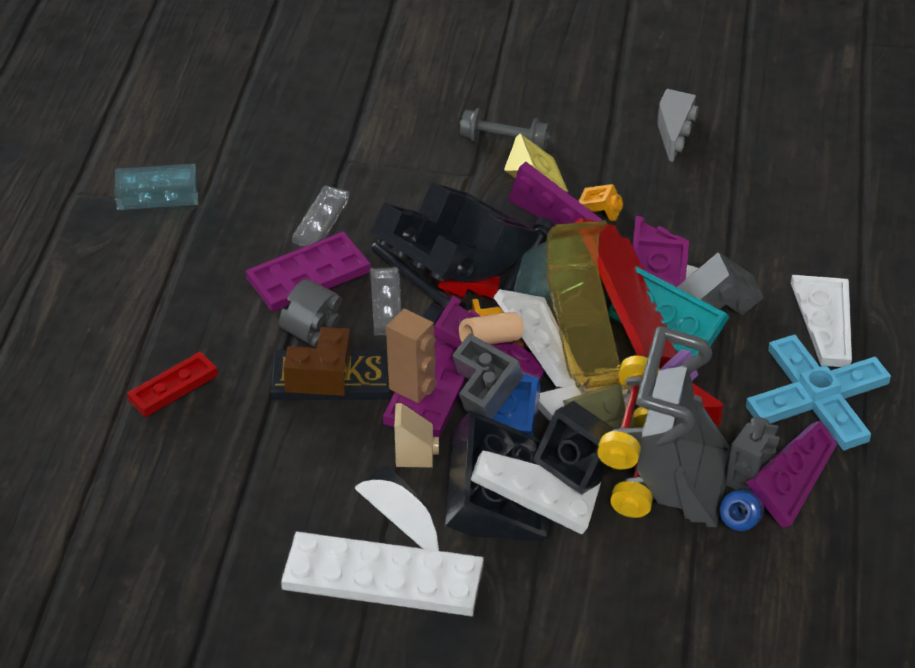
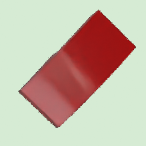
[438,276,500,299]

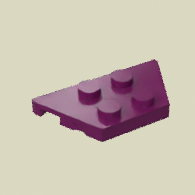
[633,216,689,287]

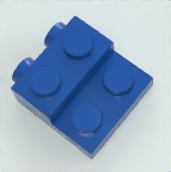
[493,374,541,436]

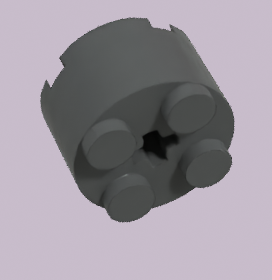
[279,279,342,348]

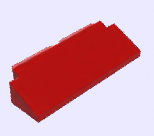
[575,218,677,370]

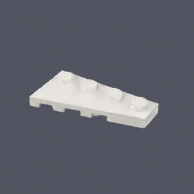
[470,450,601,534]

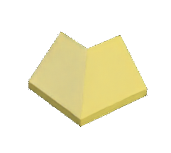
[504,134,568,192]

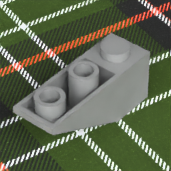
[657,89,699,162]

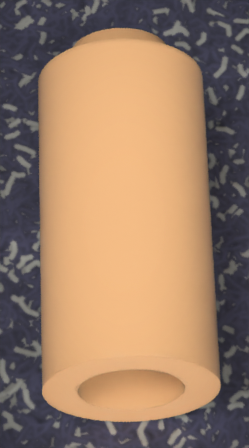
[459,312,524,345]

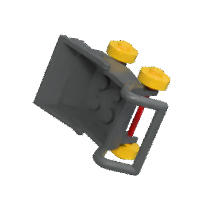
[597,326,731,527]

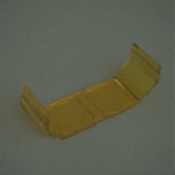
[546,220,627,394]

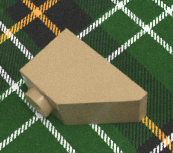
[395,403,439,467]

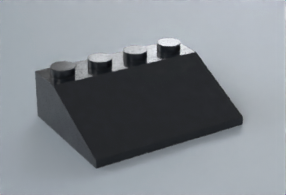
[445,410,547,541]

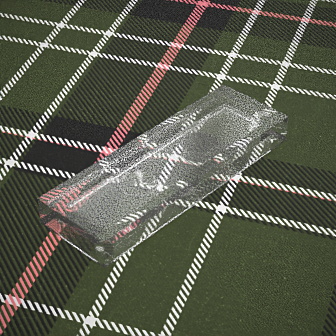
[292,185,349,246]
[370,268,401,335]

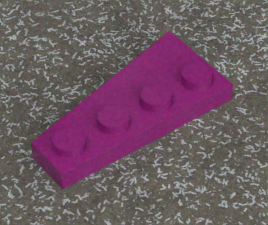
[508,161,607,241]
[434,295,544,380]
[746,421,838,528]

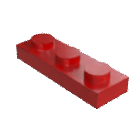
[127,352,218,417]

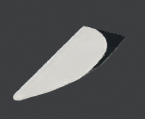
[355,467,439,551]

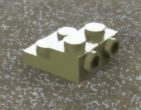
[563,384,635,429]

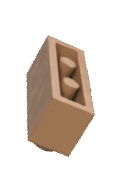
[386,309,437,403]

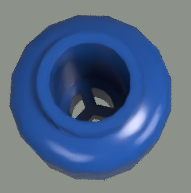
[720,488,764,531]

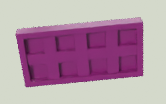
[246,231,371,312]
[383,338,468,438]

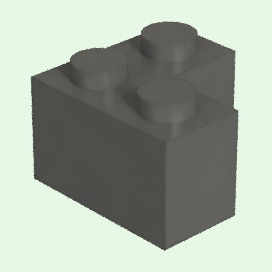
[677,252,764,315]
[452,333,523,419]

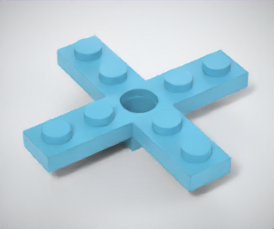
[746,334,891,451]

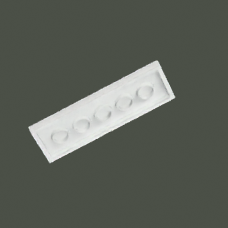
[281,532,483,616]

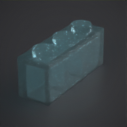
[114,163,198,210]

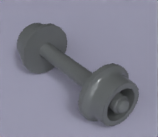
[459,108,552,150]

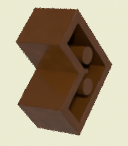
[283,327,351,396]

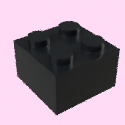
[532,401,615,494]

